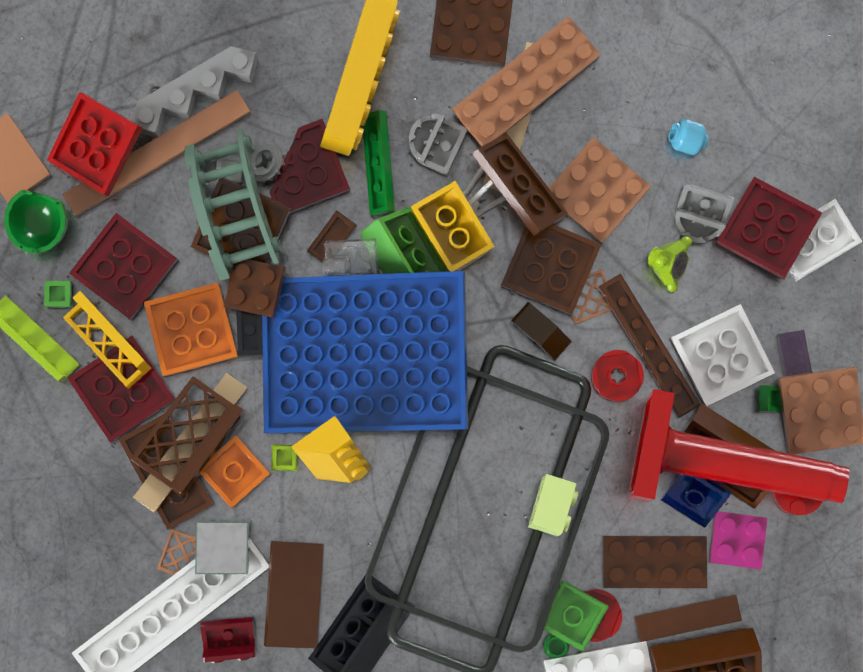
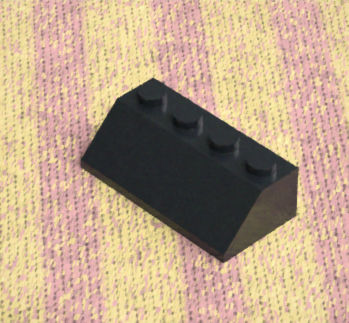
[308,574,415,672]

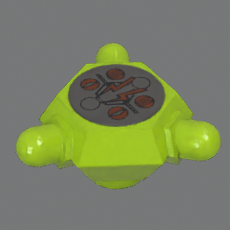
[648,236,692,292]

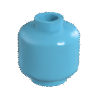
[669,119,709,155]

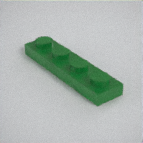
[362,110,395,216]

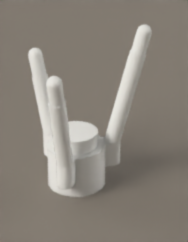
[463,167,506,218]

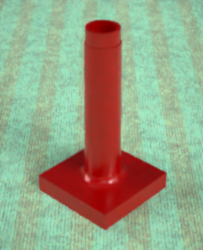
[628,389,849,504]

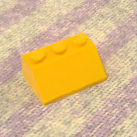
[411,181,495,272]
[291,416,372,483]

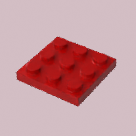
[47,92,143,196]

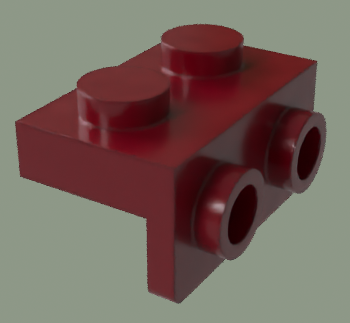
[200,617,256,663]

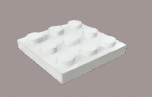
[671,304,775,406]

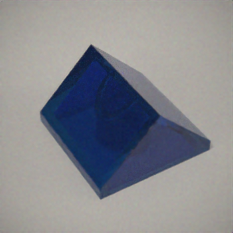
[661,474,731,528]

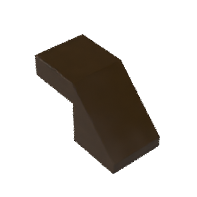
[511,302,572,360]

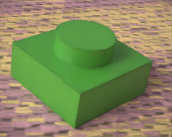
[44,281,72,308]

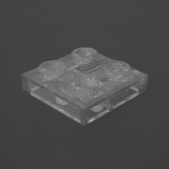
[322,238,380,276]

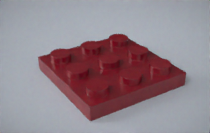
[717,176,822,280]
[69,213,178,320]
[67,336,175,443]

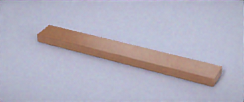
[62,90,251,217]

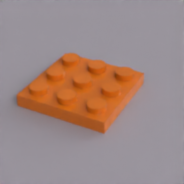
[144,282,238,377]

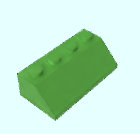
[360,207,447,274]

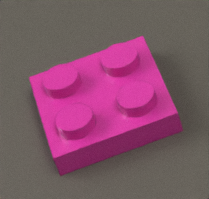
[709,511,768,570]

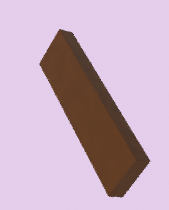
[634,595,742,642]

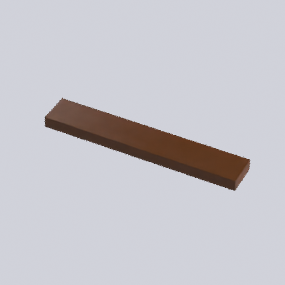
[598,273,700,418]

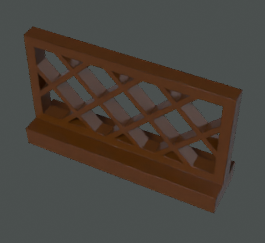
[130,376,244,498]

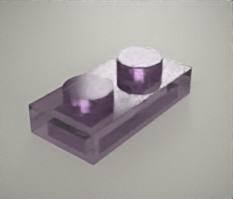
[777,330,812,376]

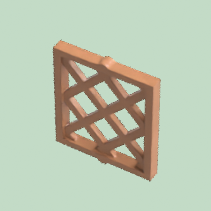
[571,269,612,325]
[157,529,196,575]

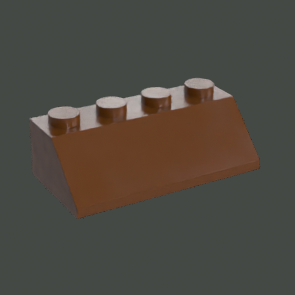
[681,403,775,509]
[651,628,762,672]

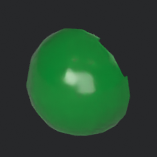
[4,190,68,254]

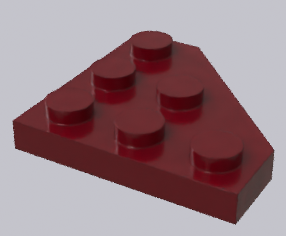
[269,118,350,214]

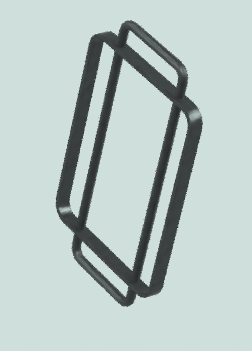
[365,345,609,672]

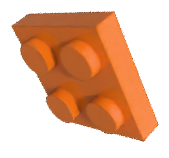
[200,435,271,508]

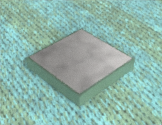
[195,522,249,574]

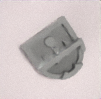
[409,114,468,176]
[676,182,734,243]

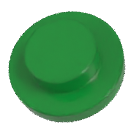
[543,634,569,659]

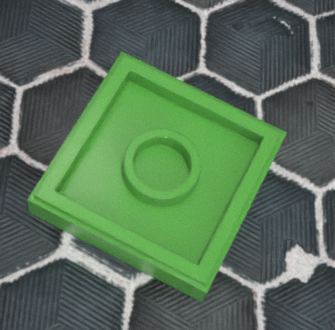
[544,580,609,652]

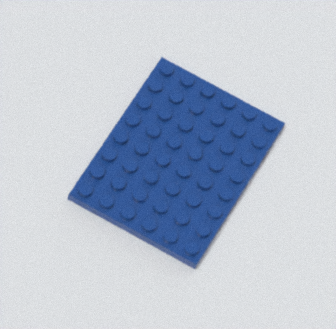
[262,271,468,433]

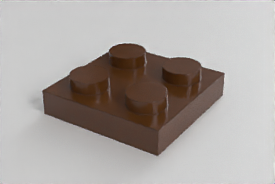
[224,259,286,318]

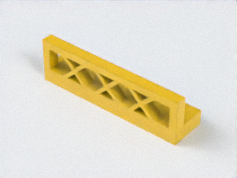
[63,291,151,389]

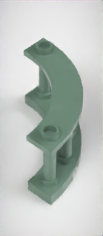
[185,128,282,281]

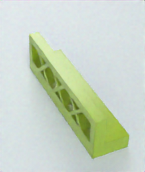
[0,295,81,384]

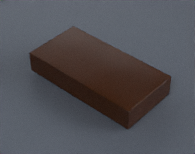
[307,210,357,267]

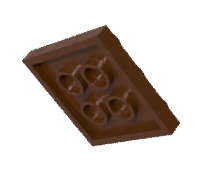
[430,0,513,66]
[191,177,292,263]
[501,224,601,316]

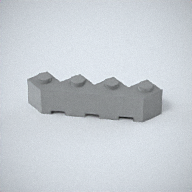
[132,46,258,137]

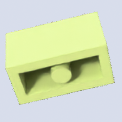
[528,474,578,536]

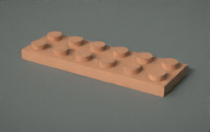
[452,16,601,146]

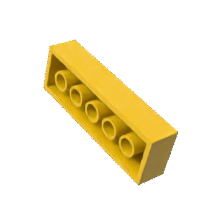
[320,0,400,156]

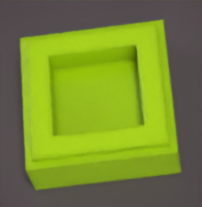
[271,444,298,471]

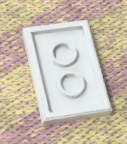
[790,199,862,282]

